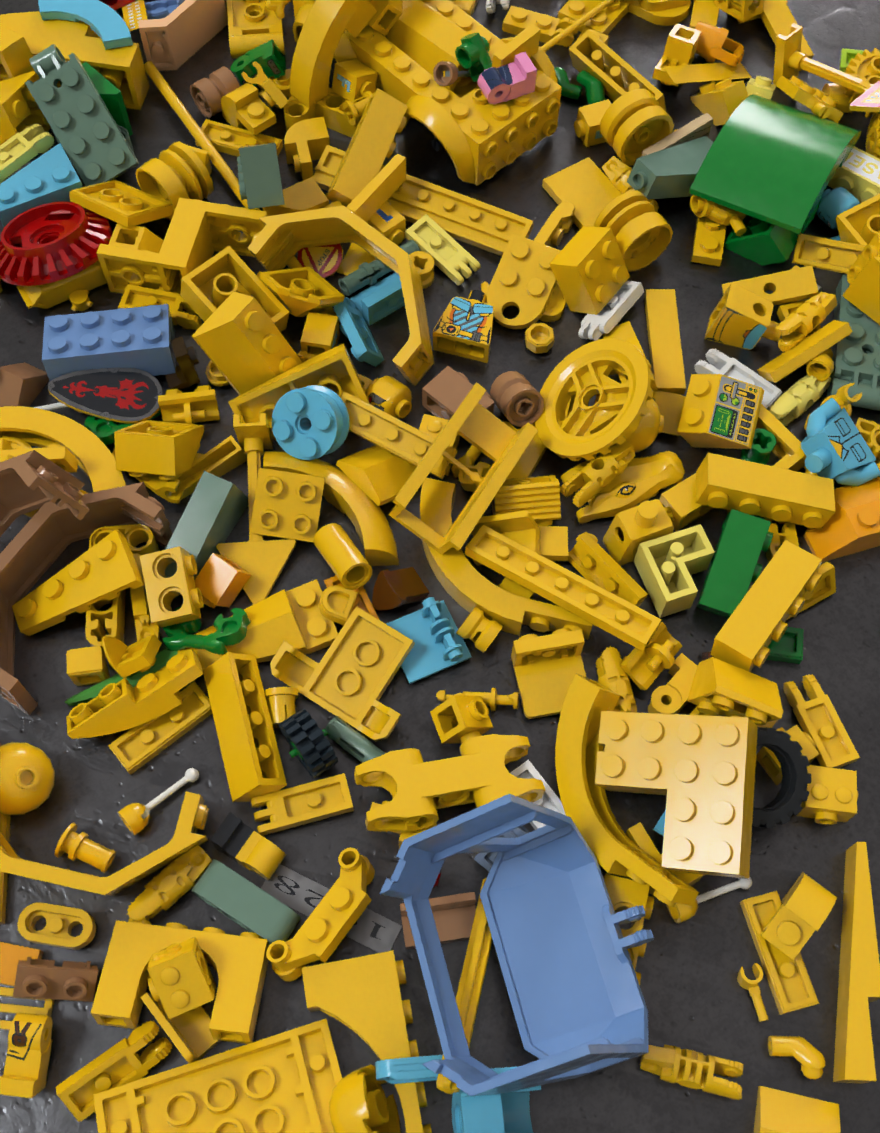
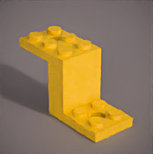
[97,198,267,294]

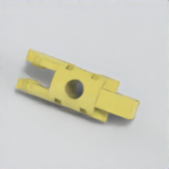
[769,375,831,426]

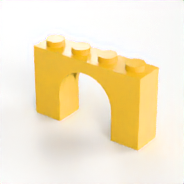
[91,919,269,1044]

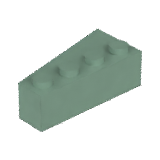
[237,143,285,209]

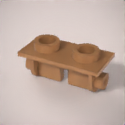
[13,957,98,1002]

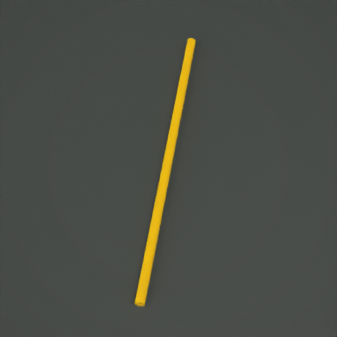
[144,61,336,316]

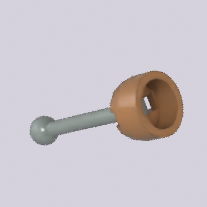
[433,61,471,86]

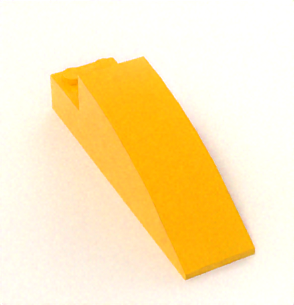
[0,11,149,110]

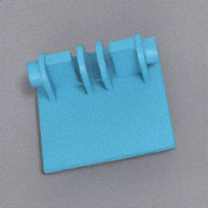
[386,597,472,684]

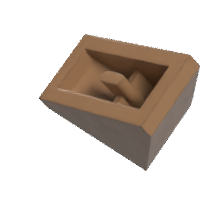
[0,362,49,407]

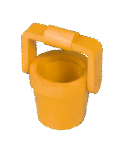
[695,21,744,67]

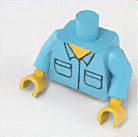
[800,383,880,486]

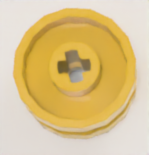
[599,88,674,166]

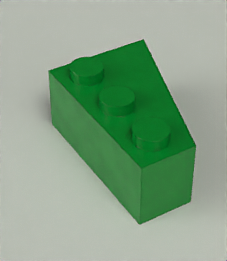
[696,509,773,619]

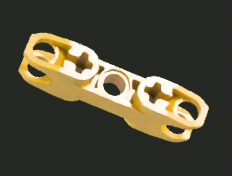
[354,734,545,833]

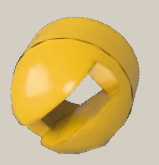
[806,354,834,382]

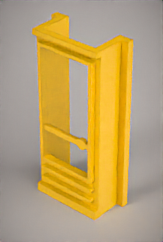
[389,382,538,555]

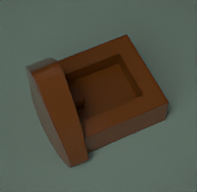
[372,567,430,610]

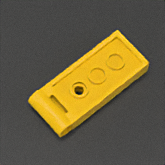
[227,0,285,59]

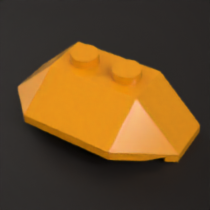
[804,477,880,563]

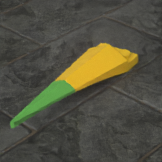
[65,579,338,706]

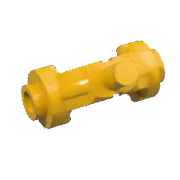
[690,195,747,236]

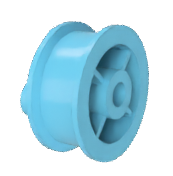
[272,385,350,460]

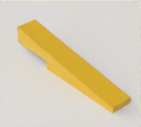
[833,842,880,1084]

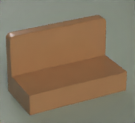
[400,892,476,950]

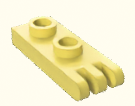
[405,214,481,286]

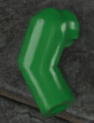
[554,67,583,101]
[577,70,606,104]

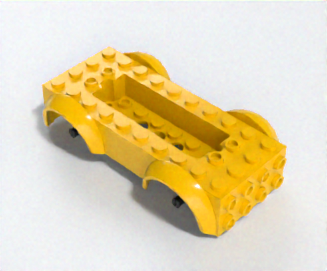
[293,0,562,186]

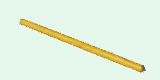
[540,0,616,52]

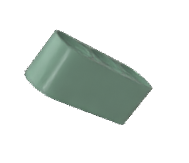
[191,859,301,945]

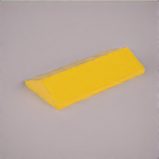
[379,0,469,91]

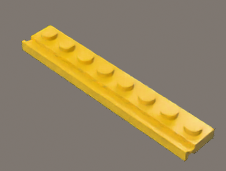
[311,145,534,256]

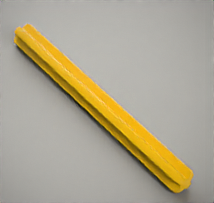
[436,878,492,1095]

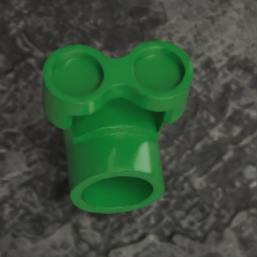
[455,32,492,82]

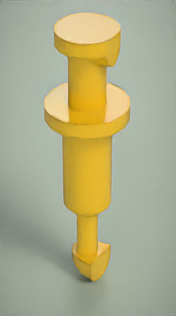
[436,688,519,711]

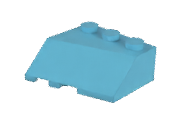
[0,143,84,227]

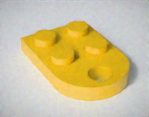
[487,233,561,329]

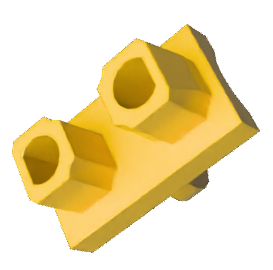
[158,385,220,424]
[620,622,683,690]

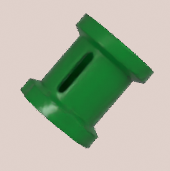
[741,428,776,465]

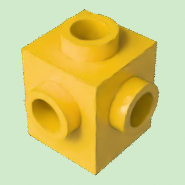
[430,693,493,744]

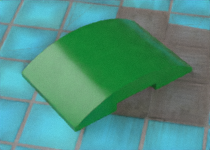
[689,94,862,234]

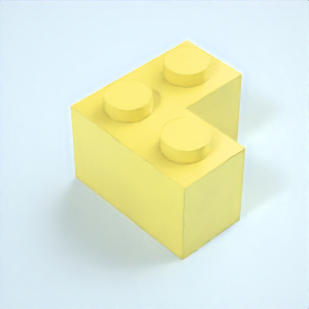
[634,524,715,618]

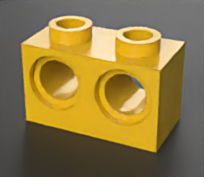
[140,546,204,627]

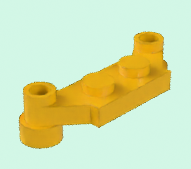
[266,848,375,982]

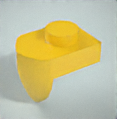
[101,634,162,678]

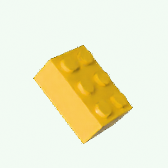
[181,246,290,332]

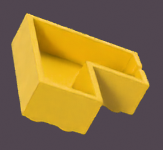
[595,711,758,879]

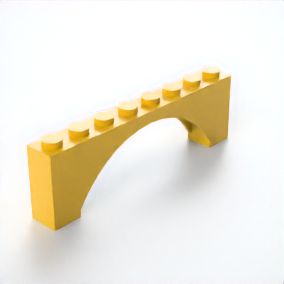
[302,950,432,1133]

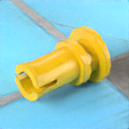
[54,823,116,873]

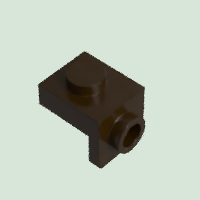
[165,336,200,390]

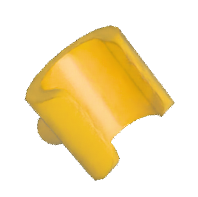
[737,963,768,1022]

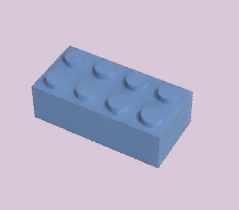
[42,304,176,381]

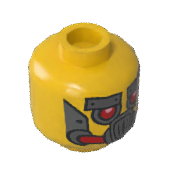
[366,376,412,419]

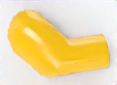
[768,1036,826,1079]

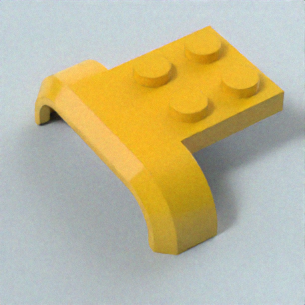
[270,606,415,741]

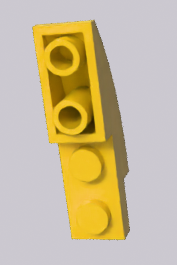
[66,648,204,739]

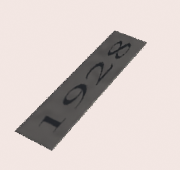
[261,864,402,953]

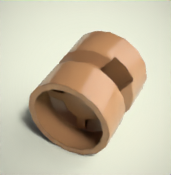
[190,66,240,118]
[490,371,544,427]

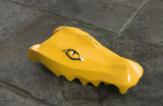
[561,451,685,524]

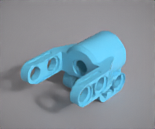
[375,1055,541,1133]

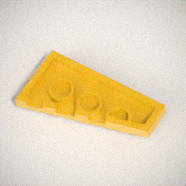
[12,529,145,636]

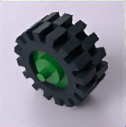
[279,709,339,778]

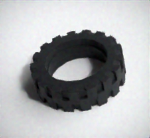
[752,727,811,828]

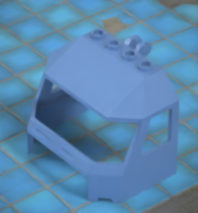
[379,794,654,1096]

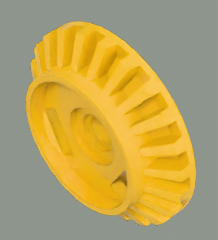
[535,338,654,461]

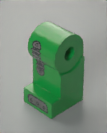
[230,39,285,86]

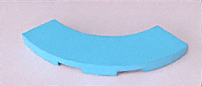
[38,0,133,50]

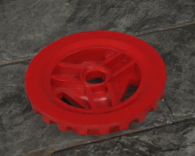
[0,202,113,286]

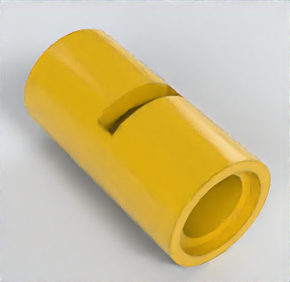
[314,523,372,590]

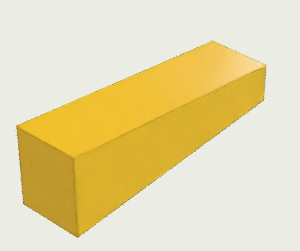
[177,435,247,500]

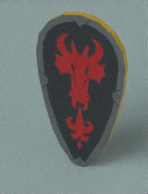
[48,368,163,424]

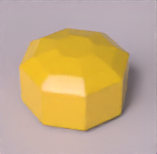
[525,323,555,354]

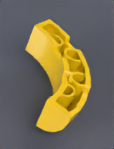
[263,451,399,566]

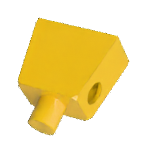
[602,499,674,566]

